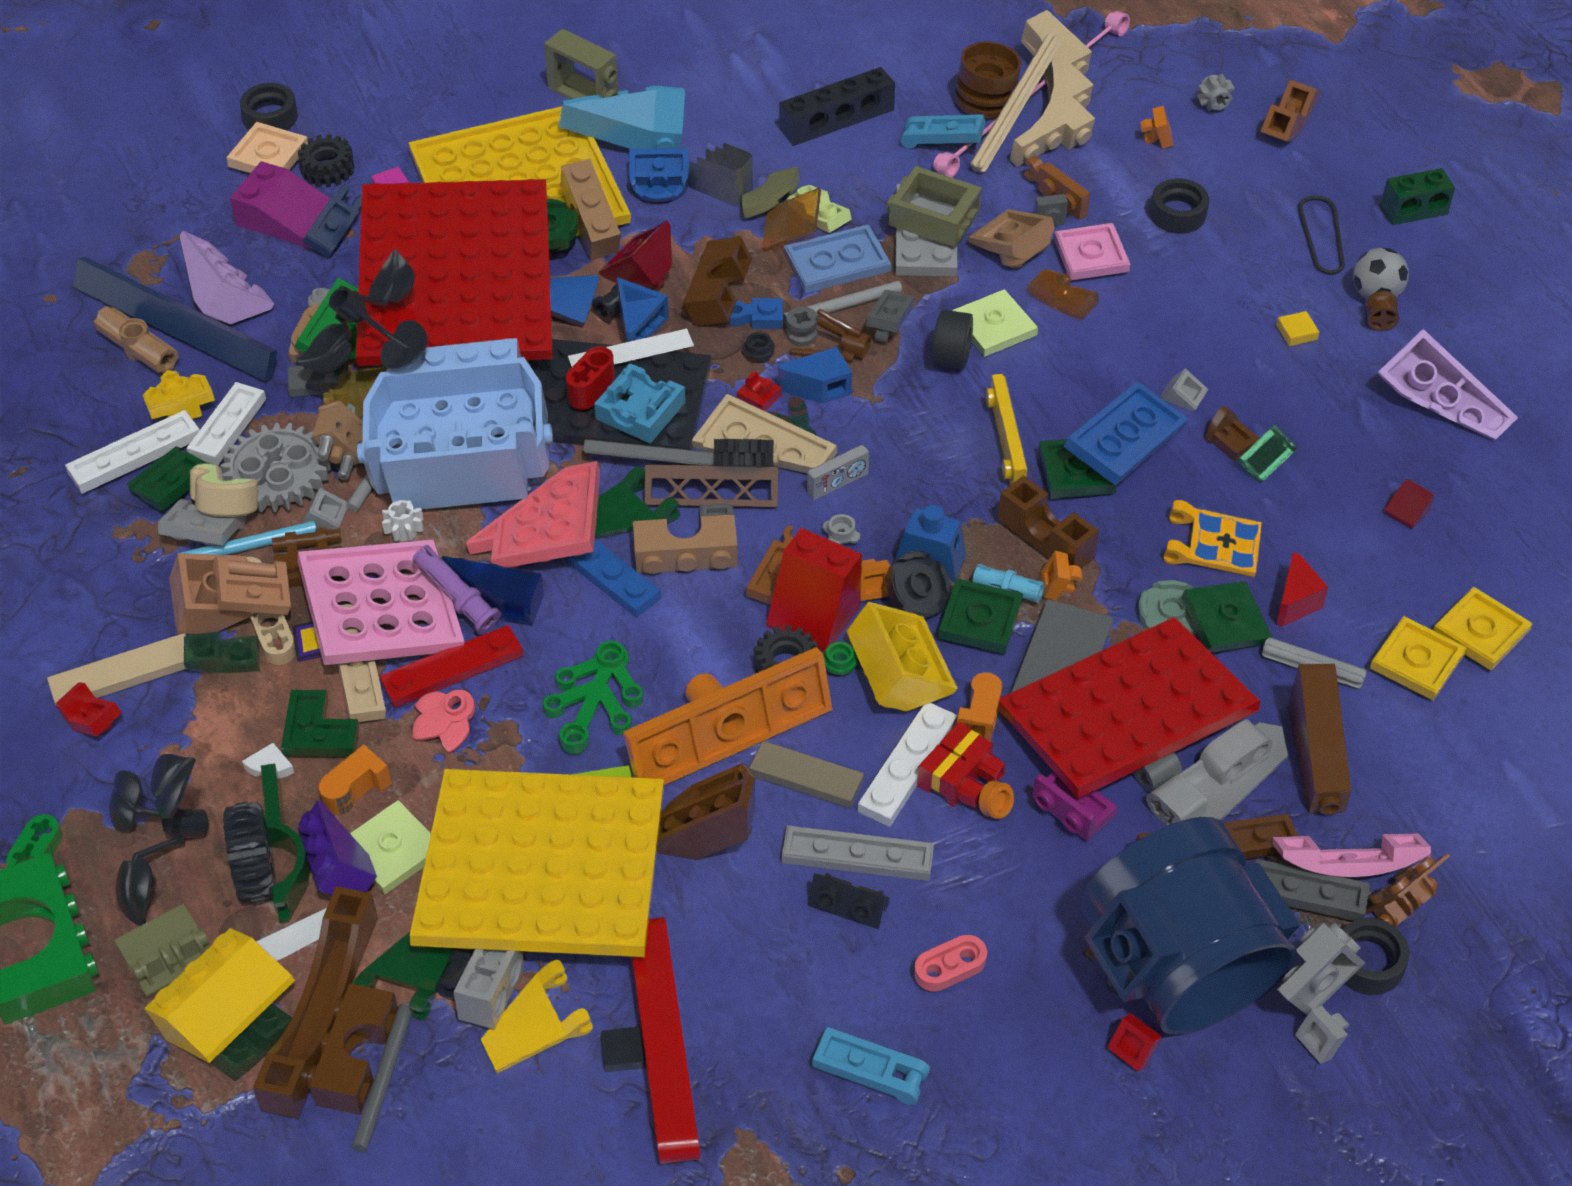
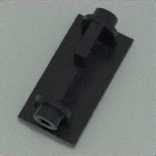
[808,872,890,929]

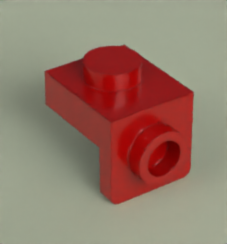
[56,682,122,737]

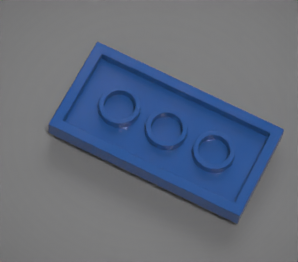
[1064,381,1188,486]

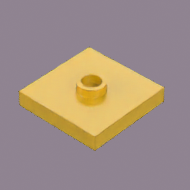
[1433,587,1533,671]
[1370,616,1467,701]

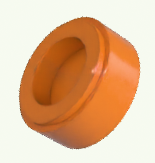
[979,780,1014,819]

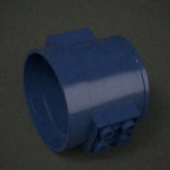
[1080,817,1300,1035]

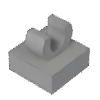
[1295,1005,1349,1064]

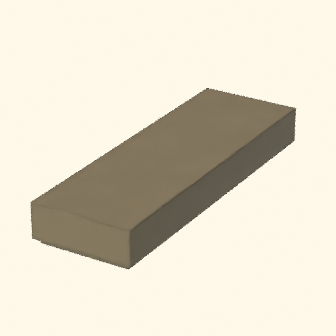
[749,741,864,808]

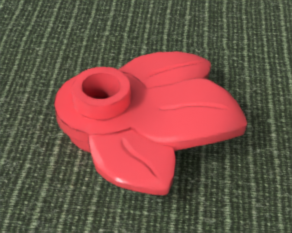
[412,690,476,753]

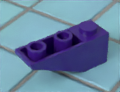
[298,800,377,895]

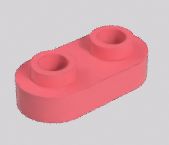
[914,935,987,992]

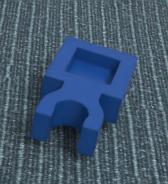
[730,298,783,329]

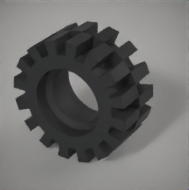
[298,134,355,188]
[714,439,774,467]
[755,625,817,673]

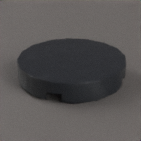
[886,551,952,619]

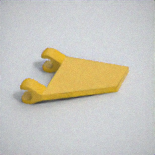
[481,960,593,1074]

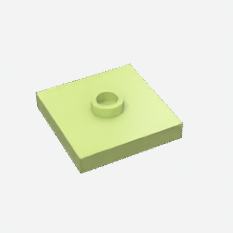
[952,289,1038,357]
[350,800,431,895]

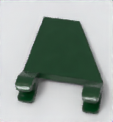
[595,466,680,539]
[353,932,456,1020]

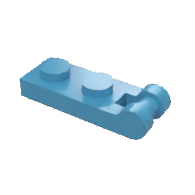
[900,115,986,149]
[812,1027,930,1105]

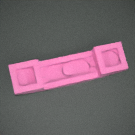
[1272,833,1431,877]

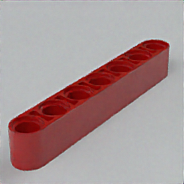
[631,917,700,1165]

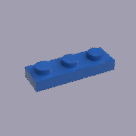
[566,539,661,618]

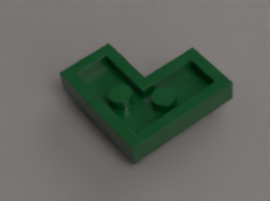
[281,690,360,757]

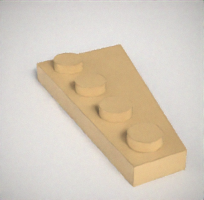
[692,394,837,473]

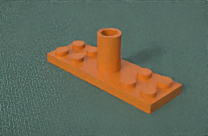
[623,647,833,785]

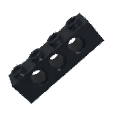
[779,67,895,146]

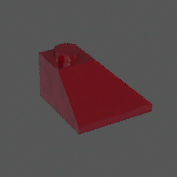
[599,220,672,290]

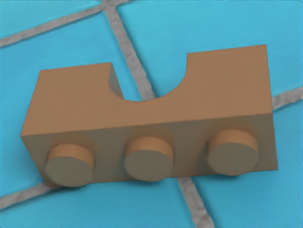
[560,159,621,261]
[633,514,738,574]

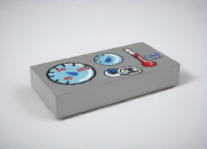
[807,445,869,501]

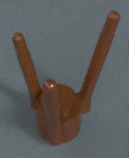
[790,309,871,363]

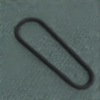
[1298,195,1345,275]

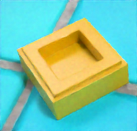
[1276,311,1320,346]

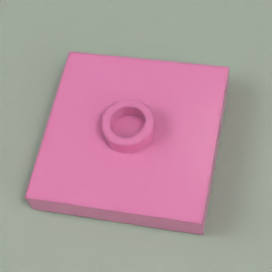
[1054,223,1130,281]

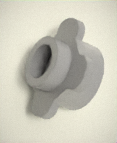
[823,514,860,545]

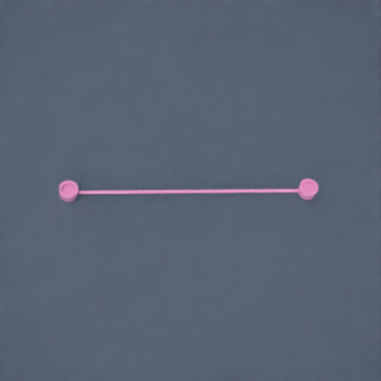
[933,11,1130,178]

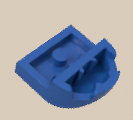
[629,148,689,202]

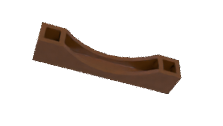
[253,886,378,1119]

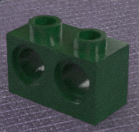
[1380,168,1455,225]

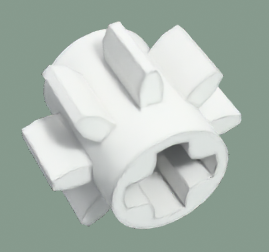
[382,500,424,541]

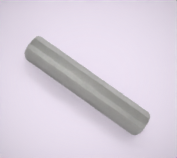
[1262,637,1366,689]

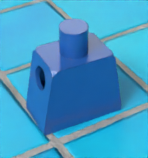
[895,505,966,582]

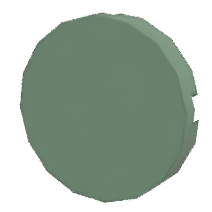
[1137,580,1198,636]

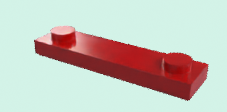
[379,625,524,708]

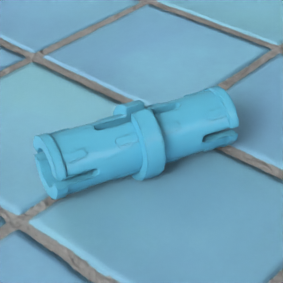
[973,564,1045,603]

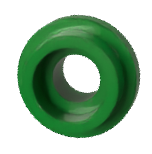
[823,642,857,675]

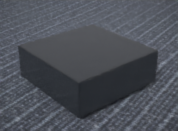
[602,1026,645,1072]

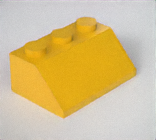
[846,601,958,711]
[144,928,295,1063]

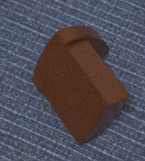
[1205,405,1260,462]

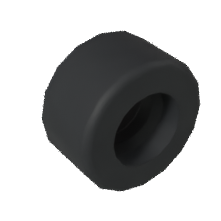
[932,310,973,370]

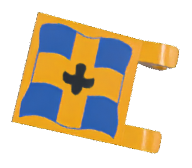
[1164,500,1262,577]

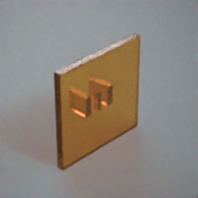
[762,188,821,252]

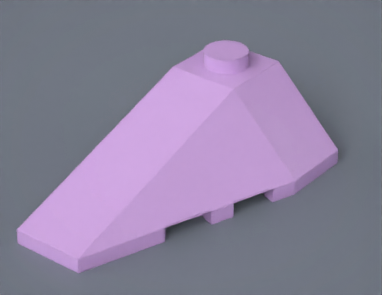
[180,230,274,324]
[1377,329,1518,441]

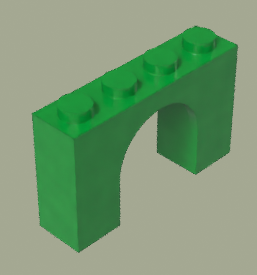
[0,852,99,1025]

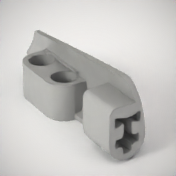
[1146,719,1288,826]

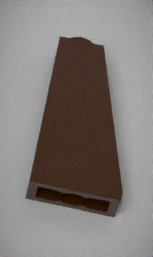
[1288,663,1352,815]

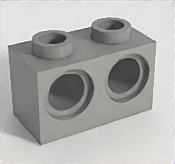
[454,949,524,1029]

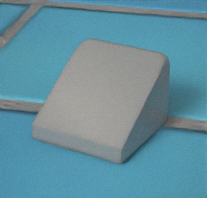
[1160,368,1208,411]
[301,487,348,529]

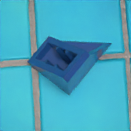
[617,277,669,343]

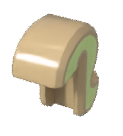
[190,464,258,517]

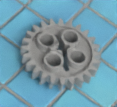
[221,423,331,512]

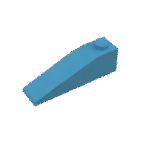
[559,86,685,149]

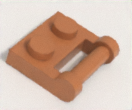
[213,556,291,615]

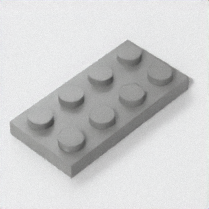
[896,184,957,277]

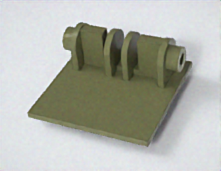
[114,903,210,997]

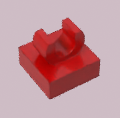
[737,370,782,412]
[1107,1013,1162,1072]

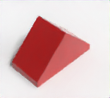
[1276,552,1328,627]

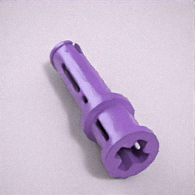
[412,545,501,634]

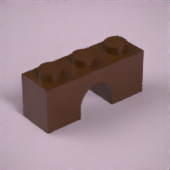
[683,236,752,326]
[998,475,1099,568]
[307,983,398,1115]

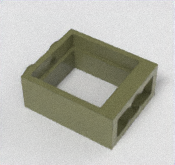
[544,29,619,99]
[886,166,982,248]

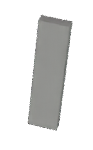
[782,825,934,881]

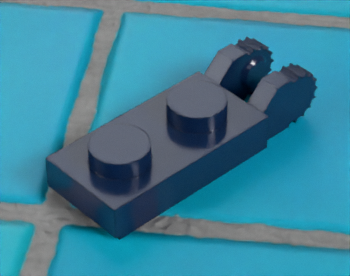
[302,184,362,258]

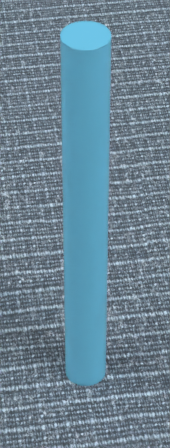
[180,521,316,555]

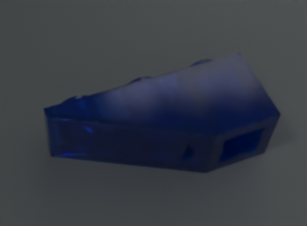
[441,556,544,626]

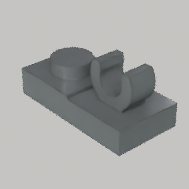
[866,289,915,343]

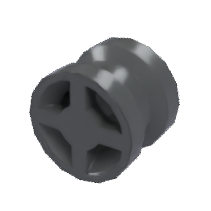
[786,306,818,346]

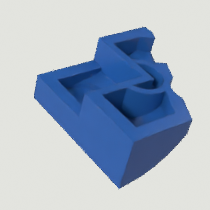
[550,275,599,327]

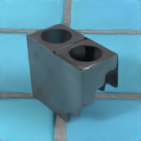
[689,143,753,207]

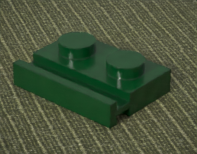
[127,446,208,511]

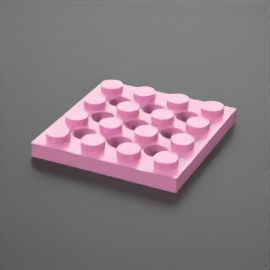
[297,540,464,665]

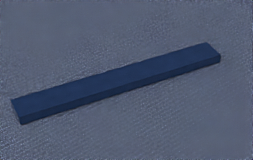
[73,257,277,381]

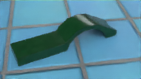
[261,763,311,924]

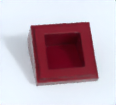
[1384,479,1434,529]

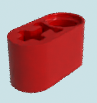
[566,346,615,410]

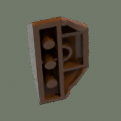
[657,763,755,860]

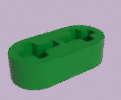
[6,814,63,867]

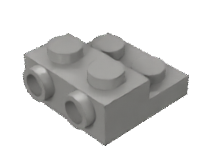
[1278,922,1365,1015]

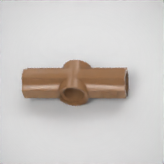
[93,306,179,373]

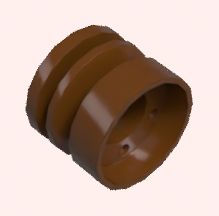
[955,41,1022,119]

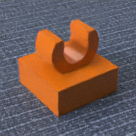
[1140,105,1174,149]
[1041,551,1083,600]
[861,558,890,601]

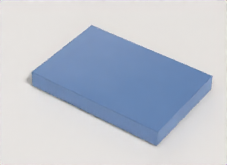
[784,224,891,293]

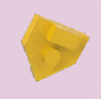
[143,370,215,420]

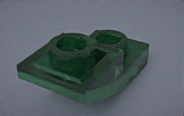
[184,631,260,673]
[211,1003,292,1081]

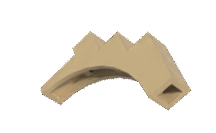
[1009,10,1095,167]

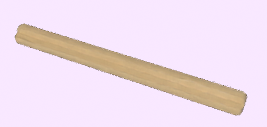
[970,33,1061,174]

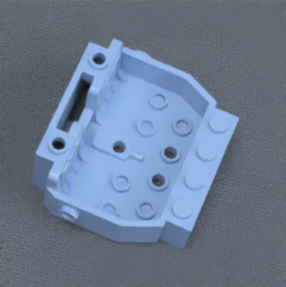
[357,338,553,509]

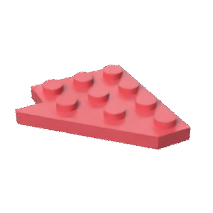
[466,461,601,570]

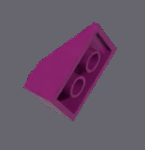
[230,161,330,250]

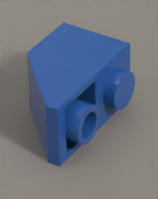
[778,347,852,404]

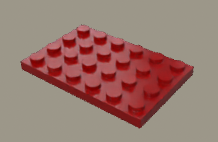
[998,617,1260,799]

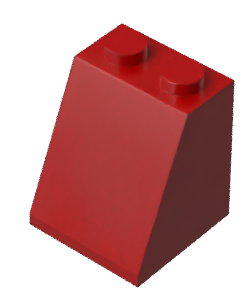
[767,528,862,653]

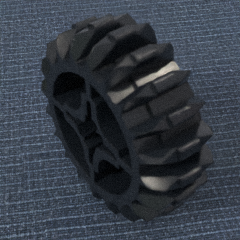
[223,801,277,903]

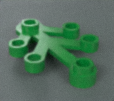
[543,641,644,755]

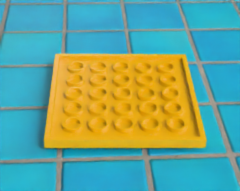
[408,106,631,236]
[409,769,664,957]

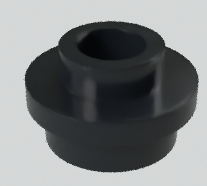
[743,332,775,361]

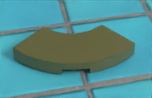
[742,166,801,218]

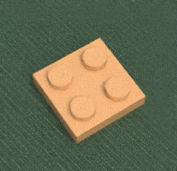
[226,122,308,173]

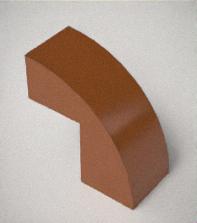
[1260,79,1321,142]

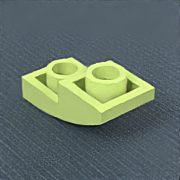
[787,185,852,233]

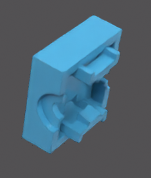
[594,363,685,444]

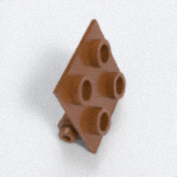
[1365,853,1450,928]

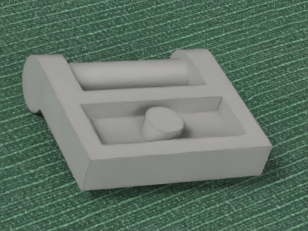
[158,499,247,546]

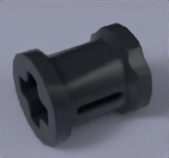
[592,283,620,323]
[435,950,472,1002]

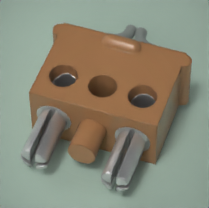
[312,400,363,480]

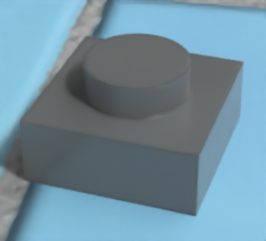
[1034,194,1068,226]

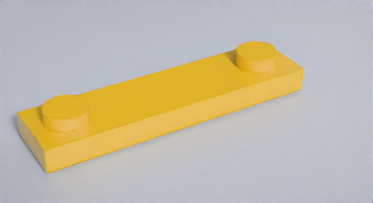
[985,374,1027,485]

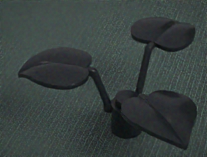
[297,249,428,373]
[109,754,208,926]

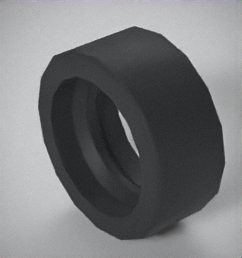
[240,83,298,130]
[1150,178,1210,233]
[1342,918,1410,995]

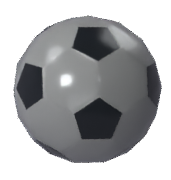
[1353,248,1409,299]

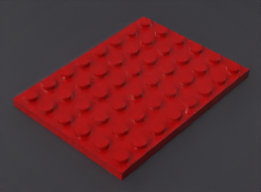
[356,179,553,366]

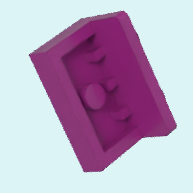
[1032,772,1118,841]

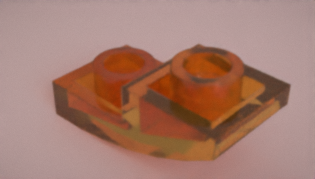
[1027,269,1099,320]

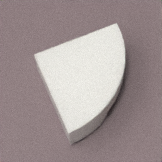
[242,743,294,778]

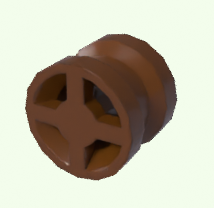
[1365,291,1400,331]

